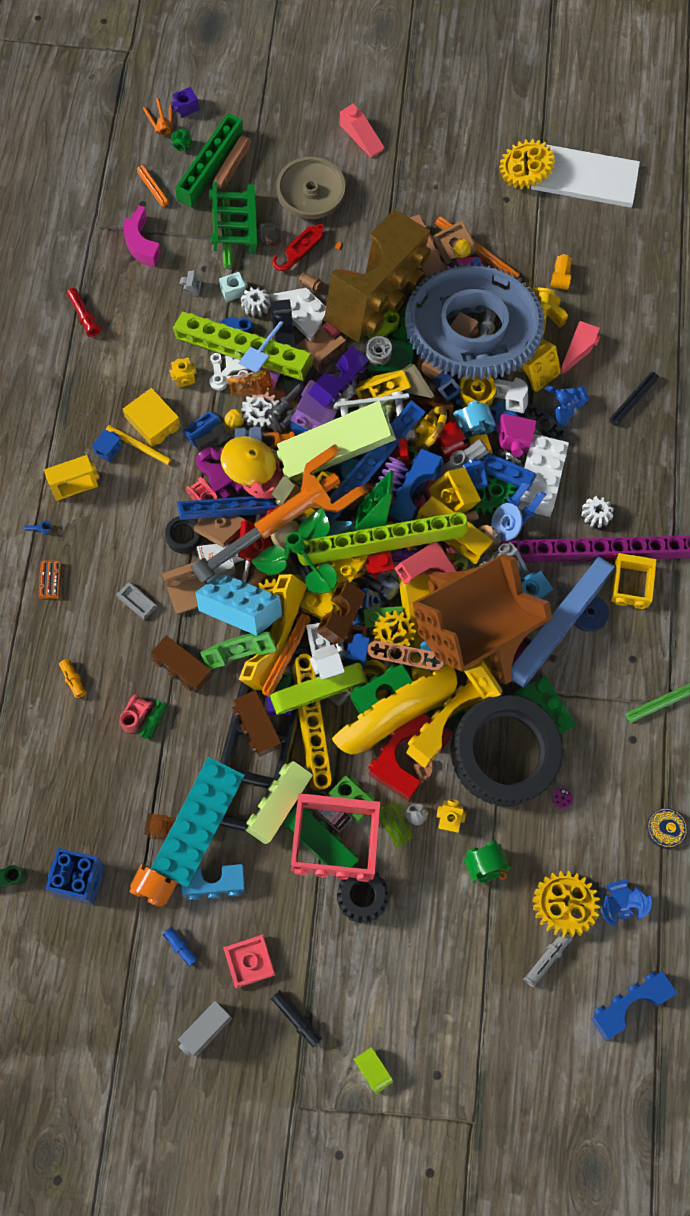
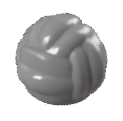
[405,804,428,825]

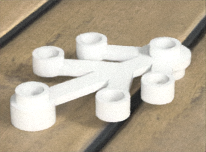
[209,353,250,391]

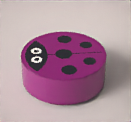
[552,788,573,809]

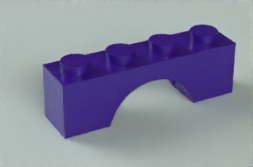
[308,346,369,408]

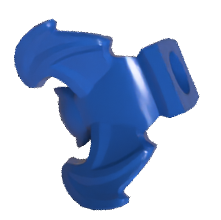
[544,385,589,427]
[601,879,652,926]

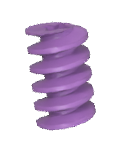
[375,457,409,499]

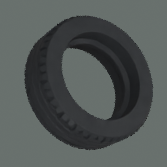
[450,694,563,806]

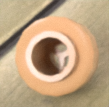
[478,525,502,552]

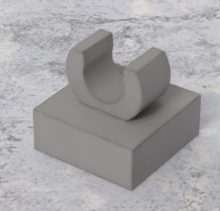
[180,270,202,296]

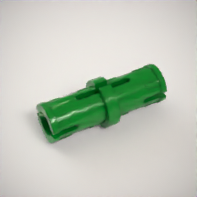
[139,700,168,741]

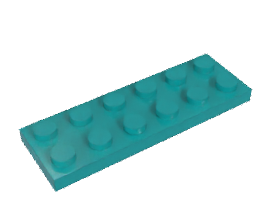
[151,757,245,888]

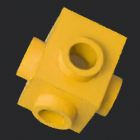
[169,357,197,388]
[436,799,466,833]

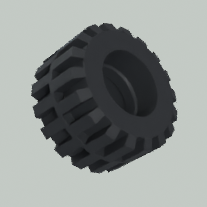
[337,868,389,923]

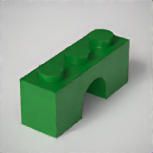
[350,664,413,714]

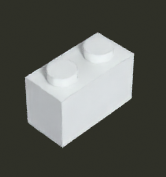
[310,644,344,679]

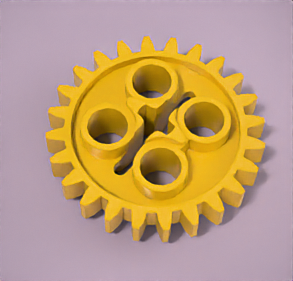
[499,139,555,190]
[532,871,600,938]

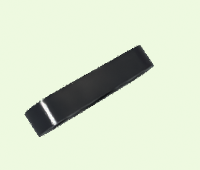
[523,404,568,442]

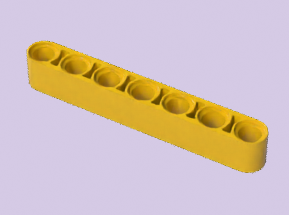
[292,654,332,792]

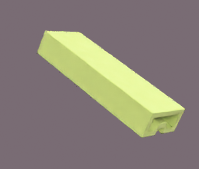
[277,401,396,481]

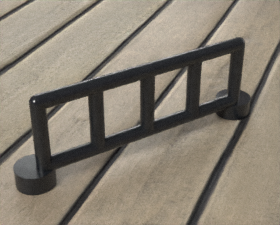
[219,629,312,832]

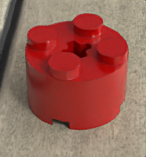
[433,420,469,463]

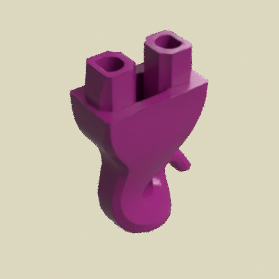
[196,447,245,499]

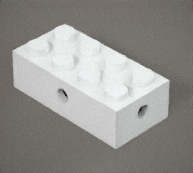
[518,434,569,517]

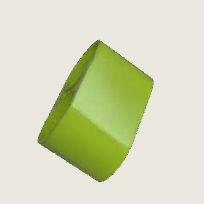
[353,1047,393,1094]

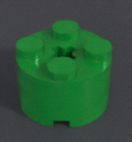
[463,840,511,884]

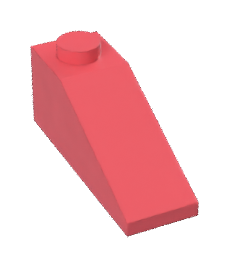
[340,104,384,158]
[560,321,601,375]

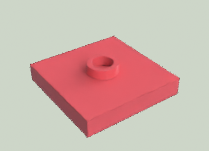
[223,934,276,989]

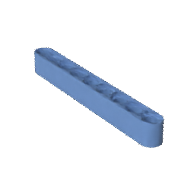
[511,557,615,688]

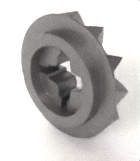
[498,449,524,467]

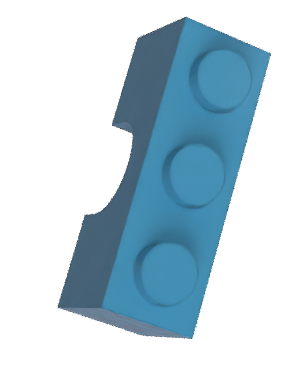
[181,864,245,900]

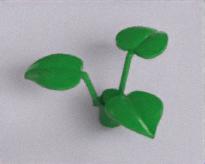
[252,508,337,594]

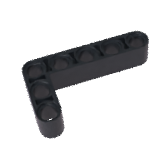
[271,299,304,398]

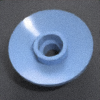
[491,503,522,541]

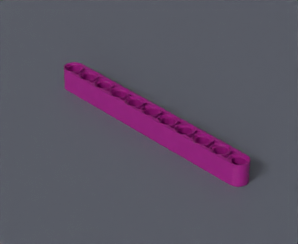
[497,536,690,563]

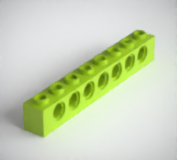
[173,311,313,381]

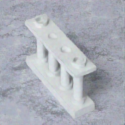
[333,391,415,441]

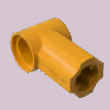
[550,254,572,290]

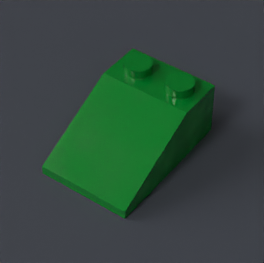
[355,470,394,531]

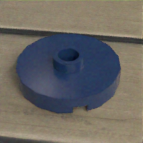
[574,596,609,632]

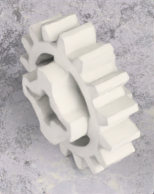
[241,391,280,430]

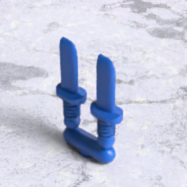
[507,482,546,531]

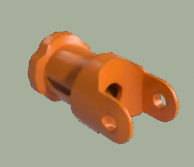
[262,432,295,449]

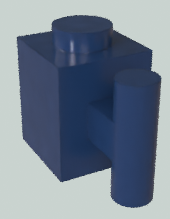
[432,370,463,406]

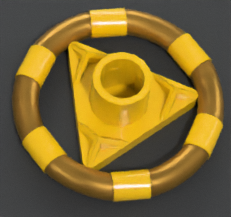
[410,407,447,452]

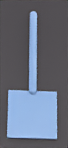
[239,321,283,373]

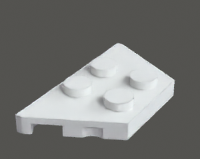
[270,288,326,341]

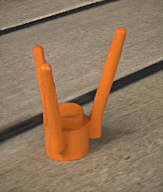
[143,98,174,136]

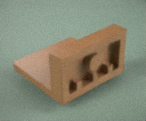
[296,327,345,372]
[162,561,206,615]

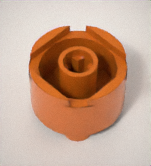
[129,863,178,907]

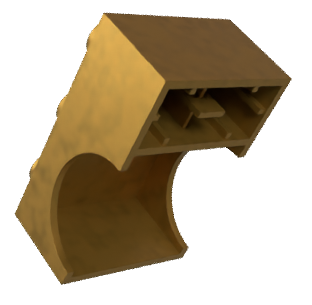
[324,208,432,343]

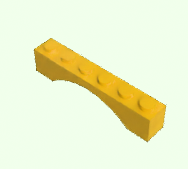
[239,574,307,690]
[406,678,483,768]

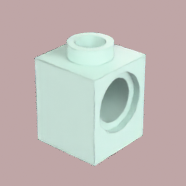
[219,272,248,302]

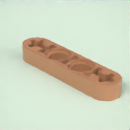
[214,135,251,191]
[368,641,445,670]

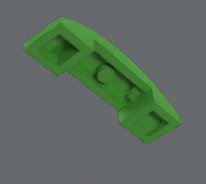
[200,632,277,669]

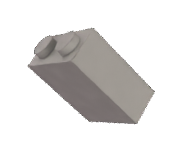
[178,1001,233,1057]

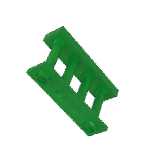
[209,182,257,254]

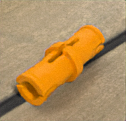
[59,659,87,698]

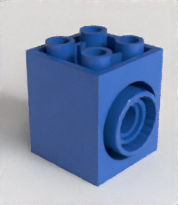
[45,848,105,905]

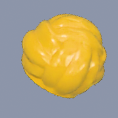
[453,239,472,258]
[225,409,244,429]

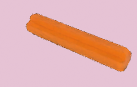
[137,165,169,207]

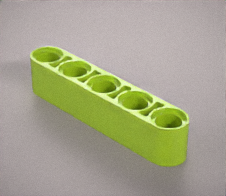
[270,663,368,715]

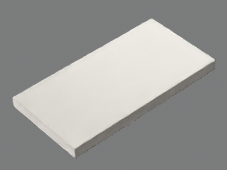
[531,145,640,208]

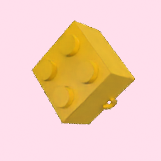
[429,467,481,514]

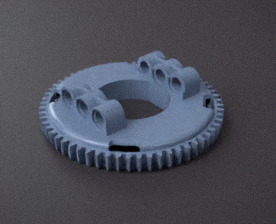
[405,263,544,380]

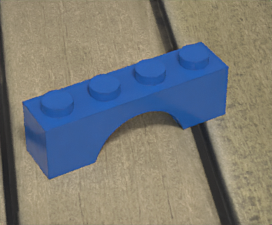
[388,449,444,523]
[590,971,677,1040]

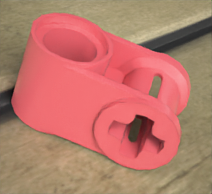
[186,477,217,500]
[120,693,153,733]

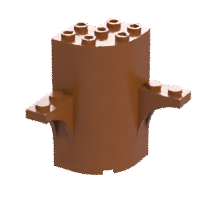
[413,554,552,684]

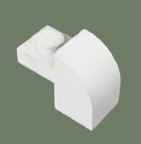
[494,378,528,413]

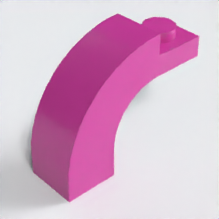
[124,206,161,267]

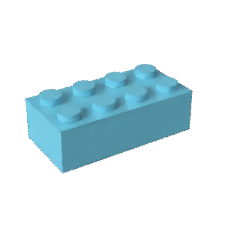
[195,573,282,636]

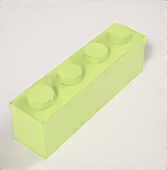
[245,761,313,844]

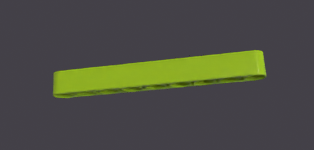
[297,512,468,566]

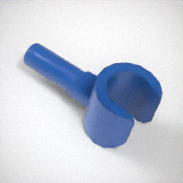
[24,521,51,535]

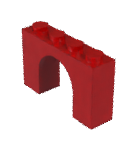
[368,714,453,802]

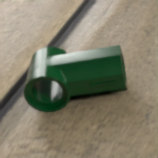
[0,865,27,888]

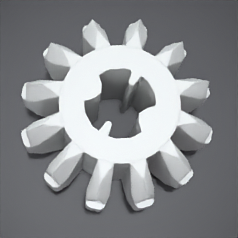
[241,286,271,318]
[581,496,614,528]

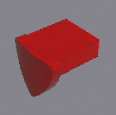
[389,438,411,466]

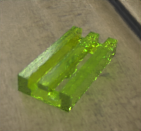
[379,802,414,848]

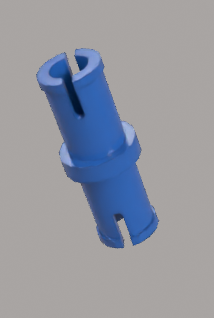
[162,926,199,967]

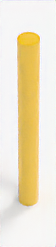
[106,425,172,465]

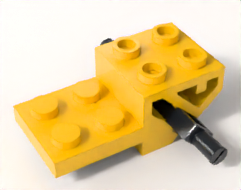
[299,545,384,620]

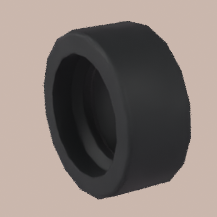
[165,516,201,554]

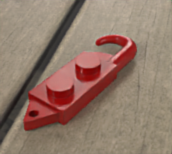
[272,224,324,271]

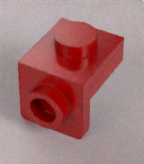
[366,551,395,579]

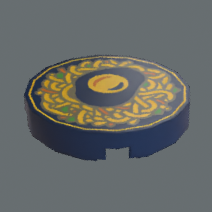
[646,808,687,849]

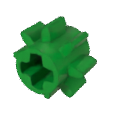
[171,129,192,151]

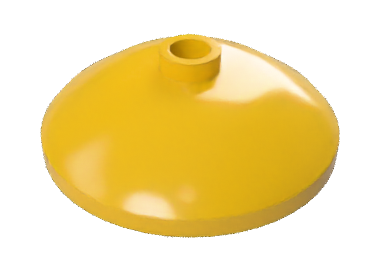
[221,436,276,487]

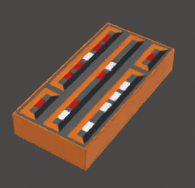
[39,561,61,599]

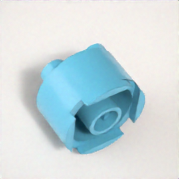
[453,400,496,441]

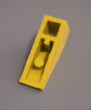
[355,370,411,400]

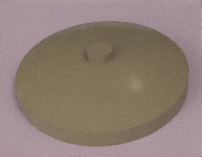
[276,157,346,219]

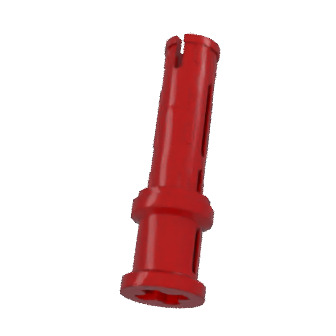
[66,288,101,337]

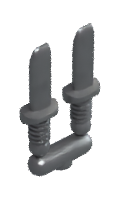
[268,384,301,434]

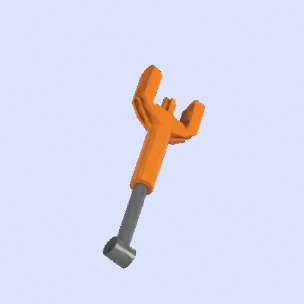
[190,444,368,583]

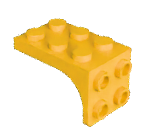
[521,339,561,392]

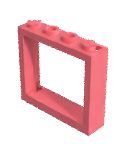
[290,793,380,882]

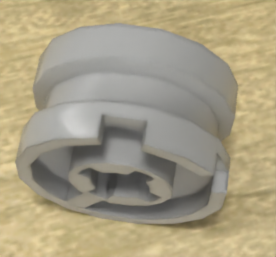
[366,336,392,366]

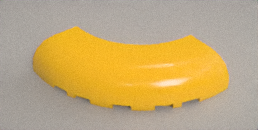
[332,666,457,755]

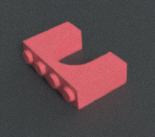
[394,542,457,584]

